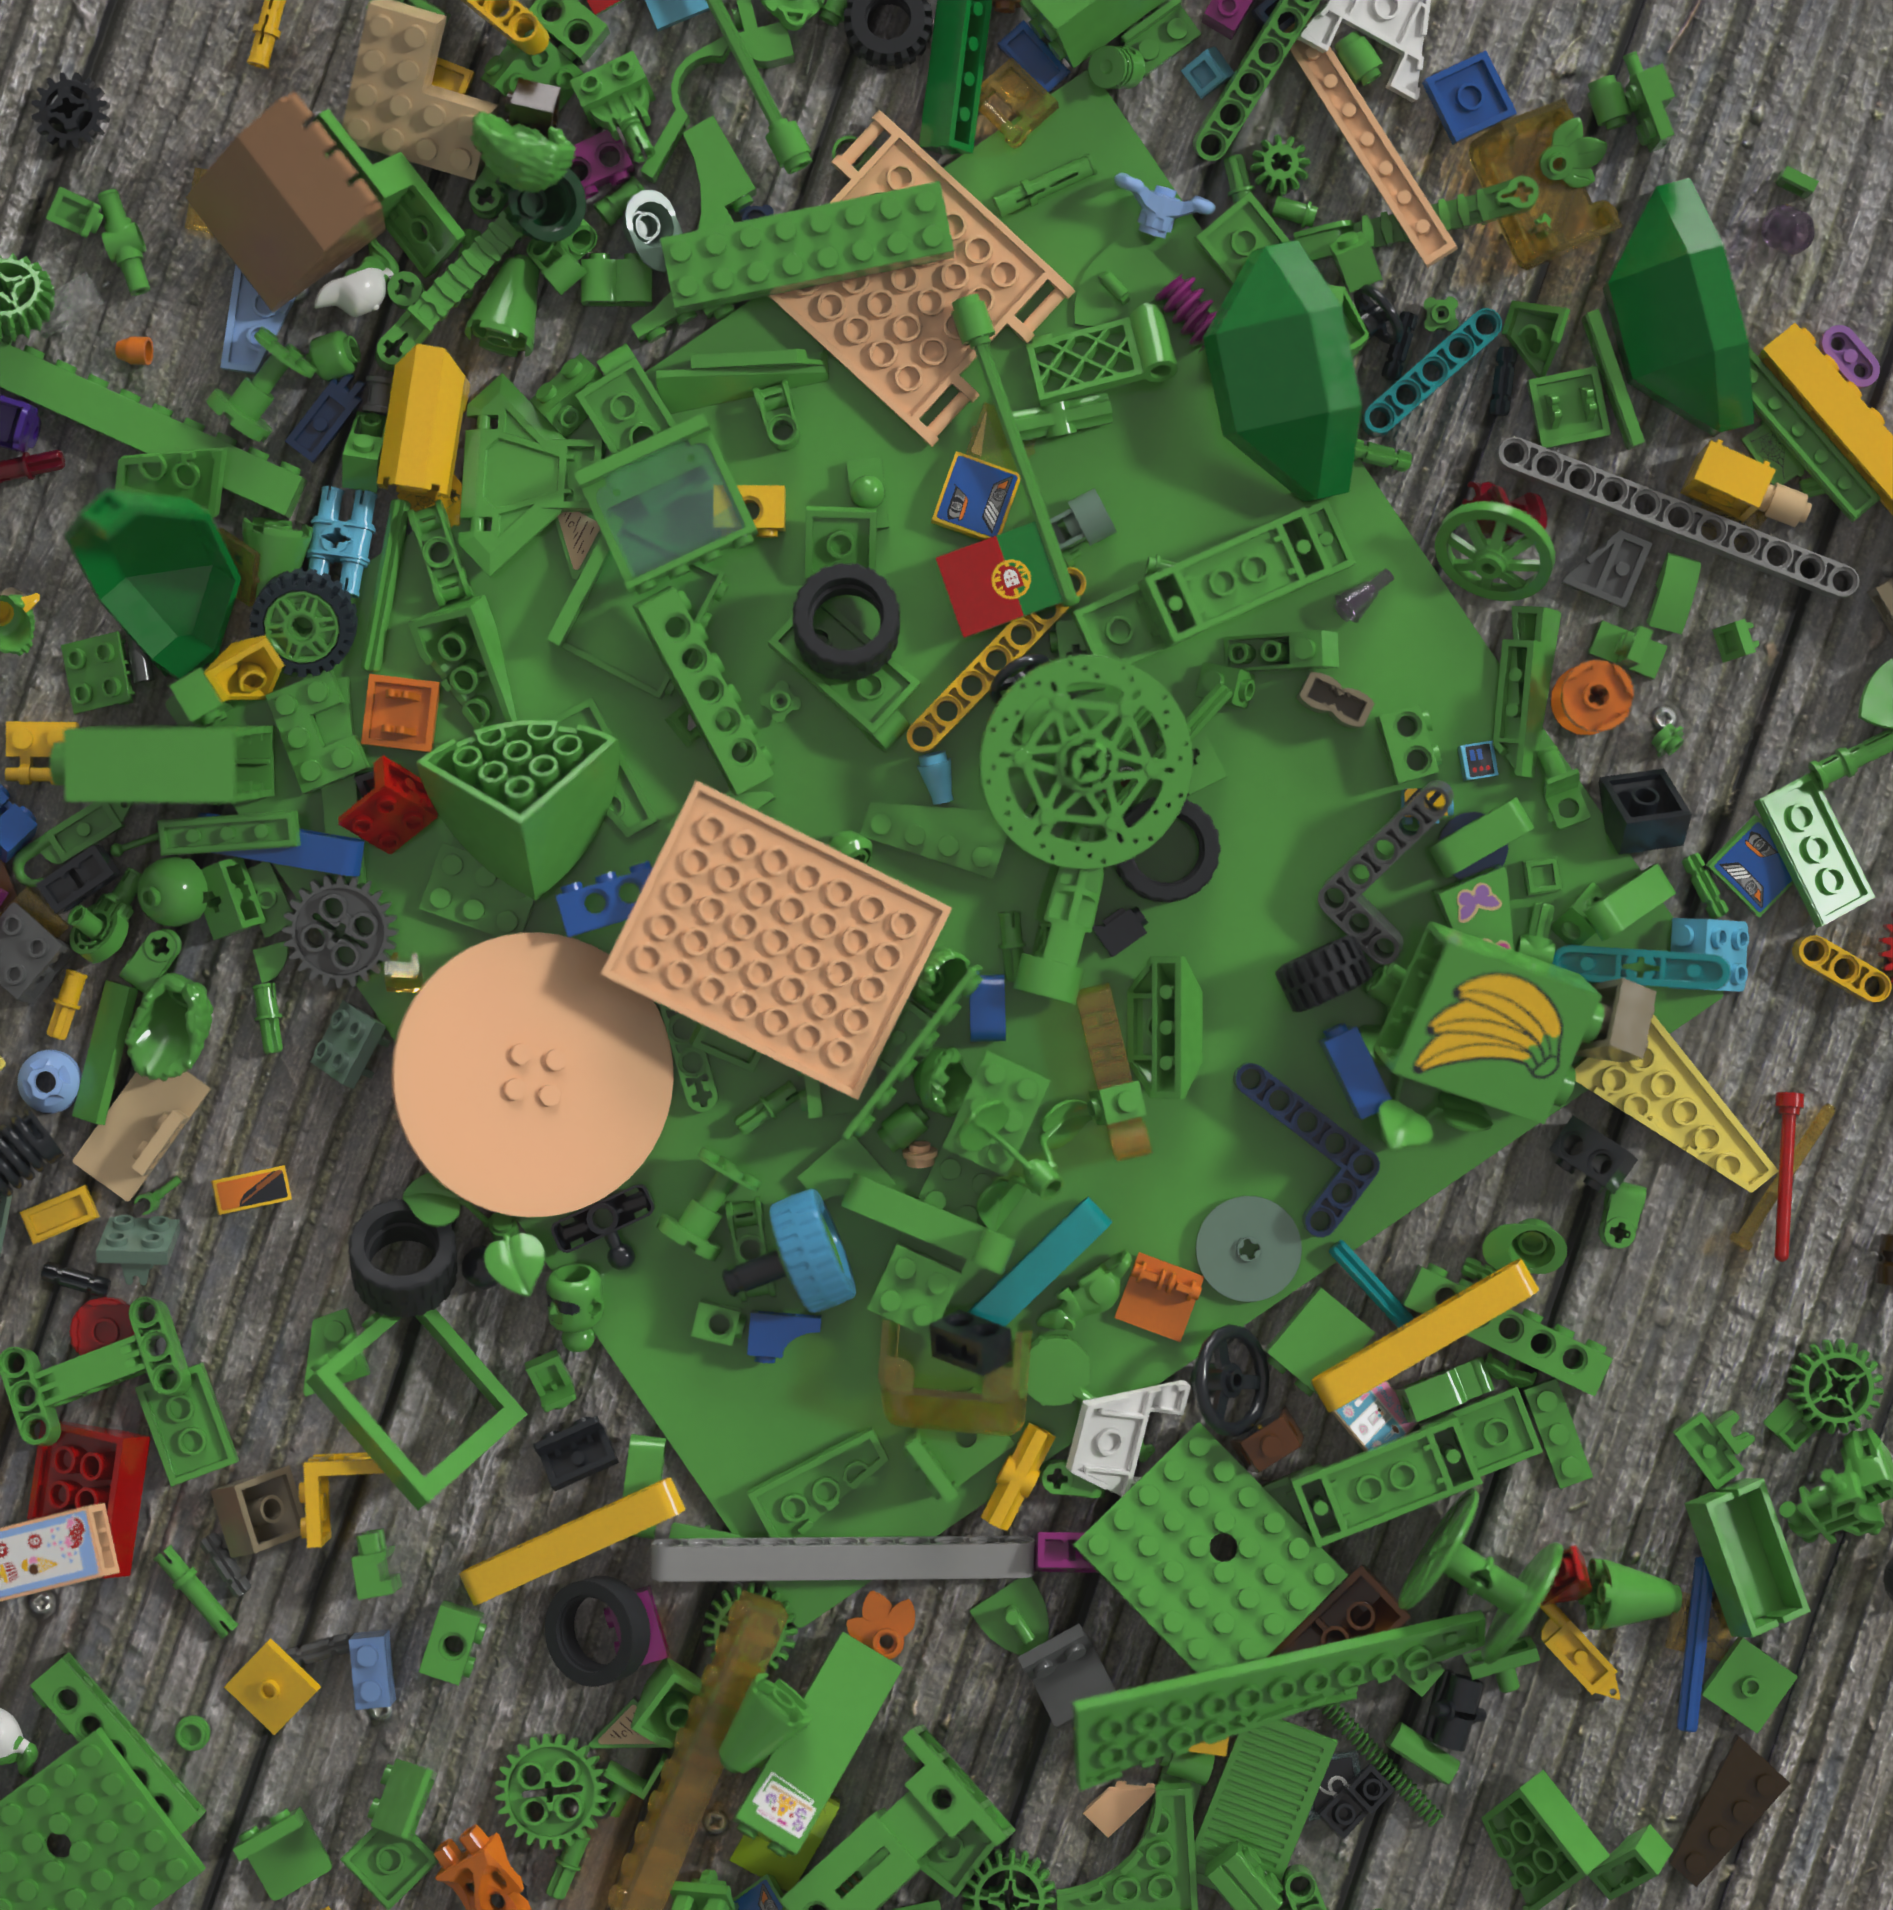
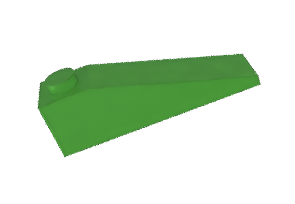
[408,594,517,730]
[630,1658,768,1769]

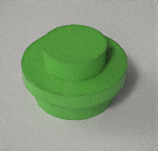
[175,1715,211,1751]

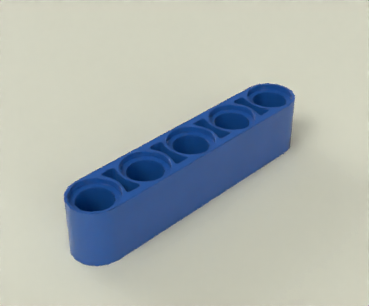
[197,813,365,877]

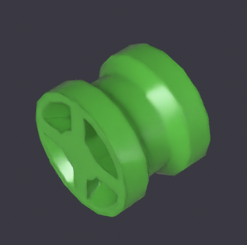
[387,271,426,310]

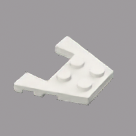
[1297,0,1431,102]
[1066,1380,1191,1497]

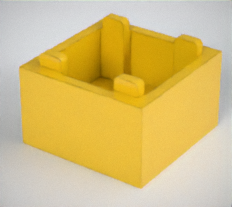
[1680,439,1776,522]

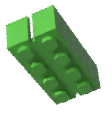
[1684,1478,1811,1638]

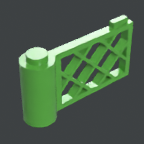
[1026,303,1178,406]

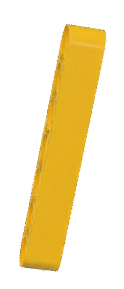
[907,567,1086,754]
[1310,1258,1539,1412]
[459,1477,686,1606]

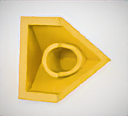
[204,635,284,702]

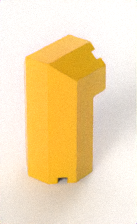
[377,344,470,498]

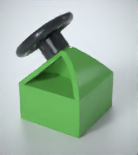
[1328,284,1404,359]
[989,654,1094,780]

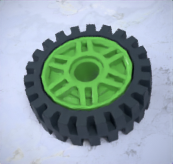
[249,568,358,677]

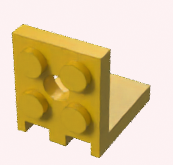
[299,1452,384,1548]

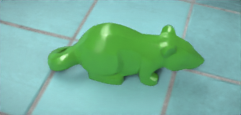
[1037,1249,1132,1331]

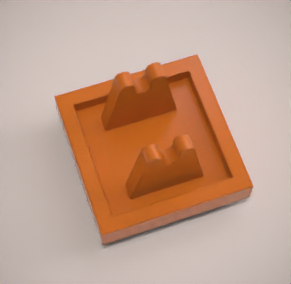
[361,674,441,752]

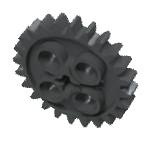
[282,874,399,988]

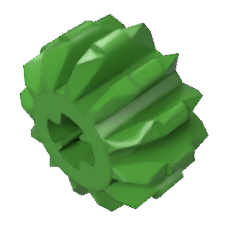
[1250,134,1310,196]

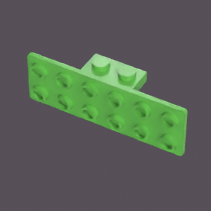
[842,964,984,1141]

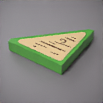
[554,512,602,581]
[588,1696,673,1748]

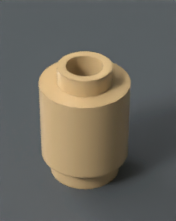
[1758,482,1812,527]

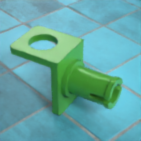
[1537,746,1591,830]
[600,1753,668,1818]

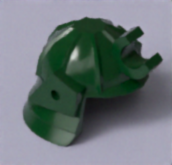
[495,168,586,242]

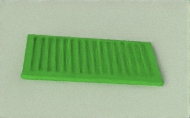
[1194,1719,1338,1890]

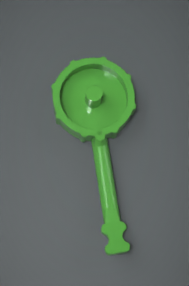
[1019,1334,1155,1463]

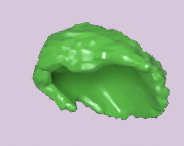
[471,112,575,193]
[125,973,214,1081]

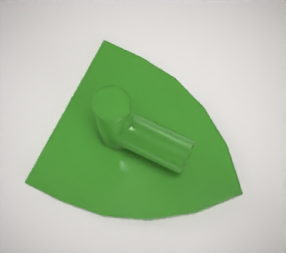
[969,1577,1049,1655]

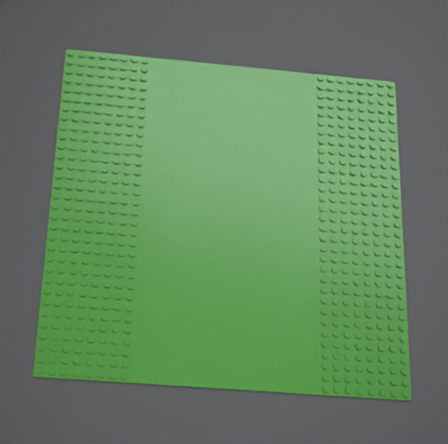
[166,70,1724,1628]

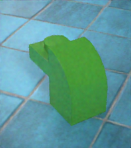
[731,0,795,69]

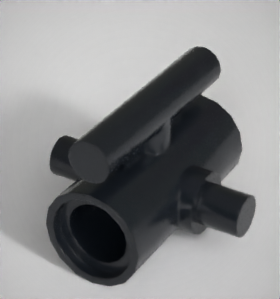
[1422,1668,1486,1751]

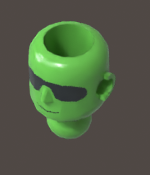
[546,1263,604,1352]

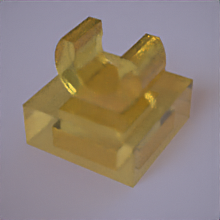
[383,952,423,993]

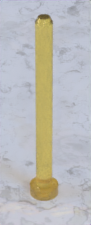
[1728,1103,1836,1252]

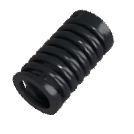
[0,1105,65,1203]

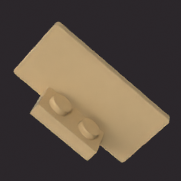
[73,1071,210,1201]

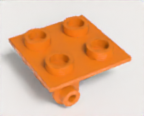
[1114,1252,1204,1342]

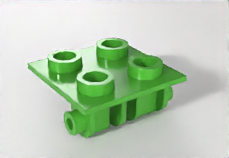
[61,631,135,714]

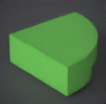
[253,940,290,984]

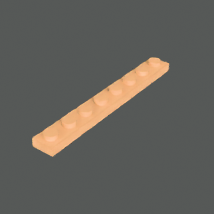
[1283,17,1458,268]

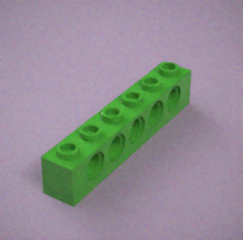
[632,586,774,795]
[1400,1262,1613,1397]
[30,1652,206,1834]

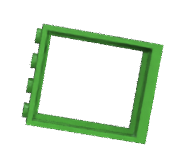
[306,1309,528,1511]

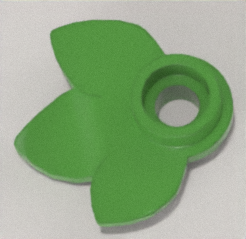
[1539,117,1608,188]

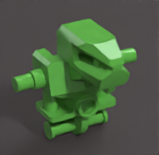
[1779,1428,1893,1544]

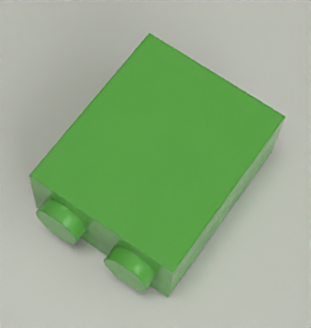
[1265,1285,1375,1397]

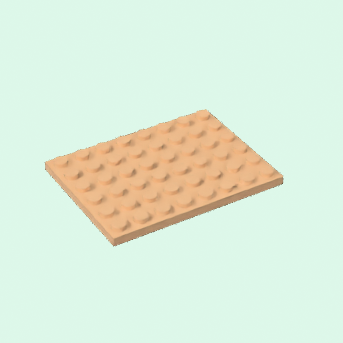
[601,781,952,1100]

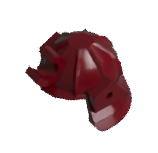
[1462,481,1547,542]

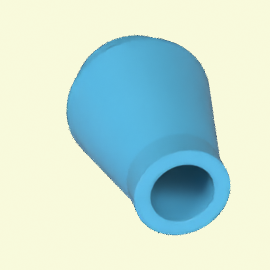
[917,751,954,805]

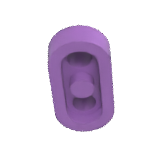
[1819,325,1880,389]

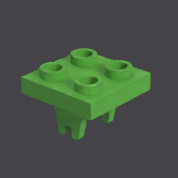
[1526,366,1611,449]

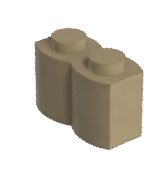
[1296,672,1374,729]

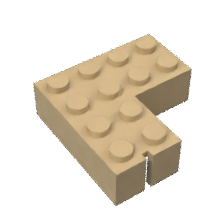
[342,0,499,181]

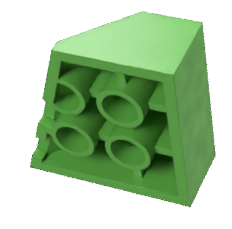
[1481,1769,1610,1910]

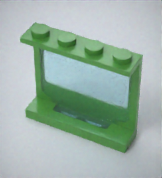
[573,413,758,595]

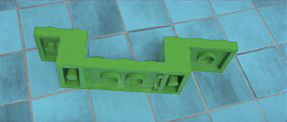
[1071,499,1357,669]
[867,1050,1051,1338]
[1261,1386,1543,1548]

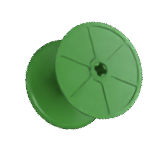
[1398,1488,1563,1664]

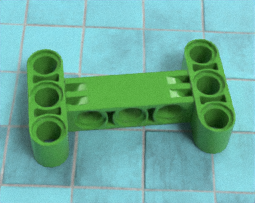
[0,1297,192,1446]

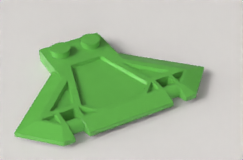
[458,373,605,578]

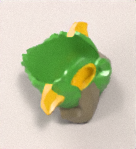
[0,587,40,656]

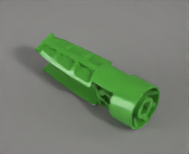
[1013,822,1106,1005]

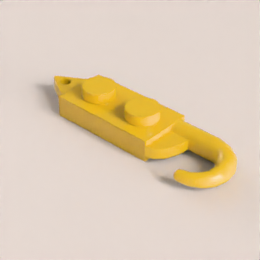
[1539,1604,1621,1700]

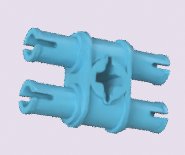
[306,486,378,598]

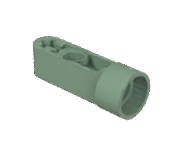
[1050,488,1117,552]

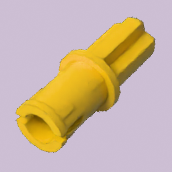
[46,969,88,1040]

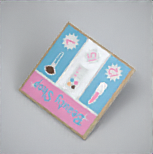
[1332,1381,1420,1451]

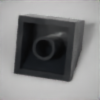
[1598,768,1692,855]

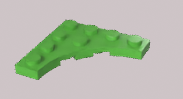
[1056,1782,1198,1910]

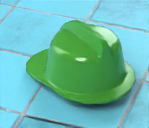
[1482,1218,1567,1274]

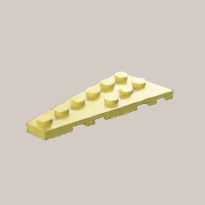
[1573,1015,1779,1193]

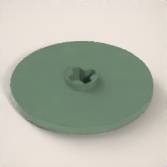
[1196,1196,1302,1302]

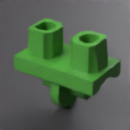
[668,1869,739,1910]

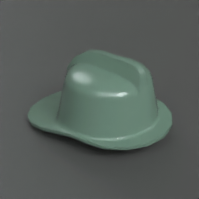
[623,190,683,273]

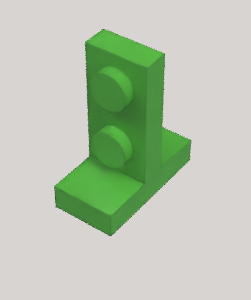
[1588,620,1668,680]

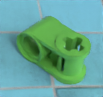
[469,164,508,220]
[753,379,800,451]
[119,929,182,993]
[1598,1182,1646,1248]
[1039,1459,1105,1498]

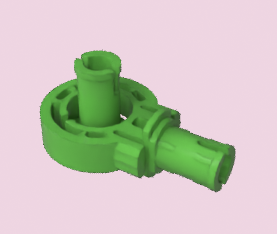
[68,867,141,963]

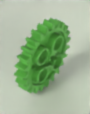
[495,1733,610,1850]

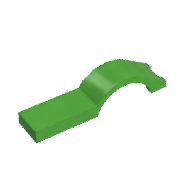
[640,36,731,184]

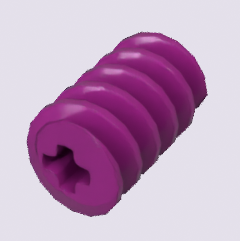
[1154,274,1218,353]

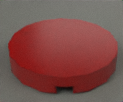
[69,1296,135,1356]

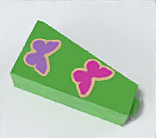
[1433,864,1514,951]

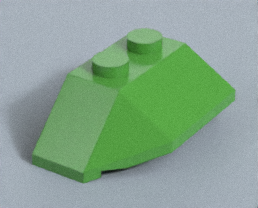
[1127,956,1203,1099]

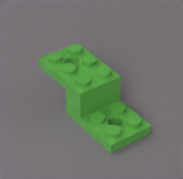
[310,109,466,278]

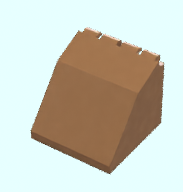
[186,91,386,313]

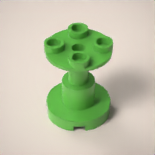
[206,326,317,443]
[656,1147,763,1262]

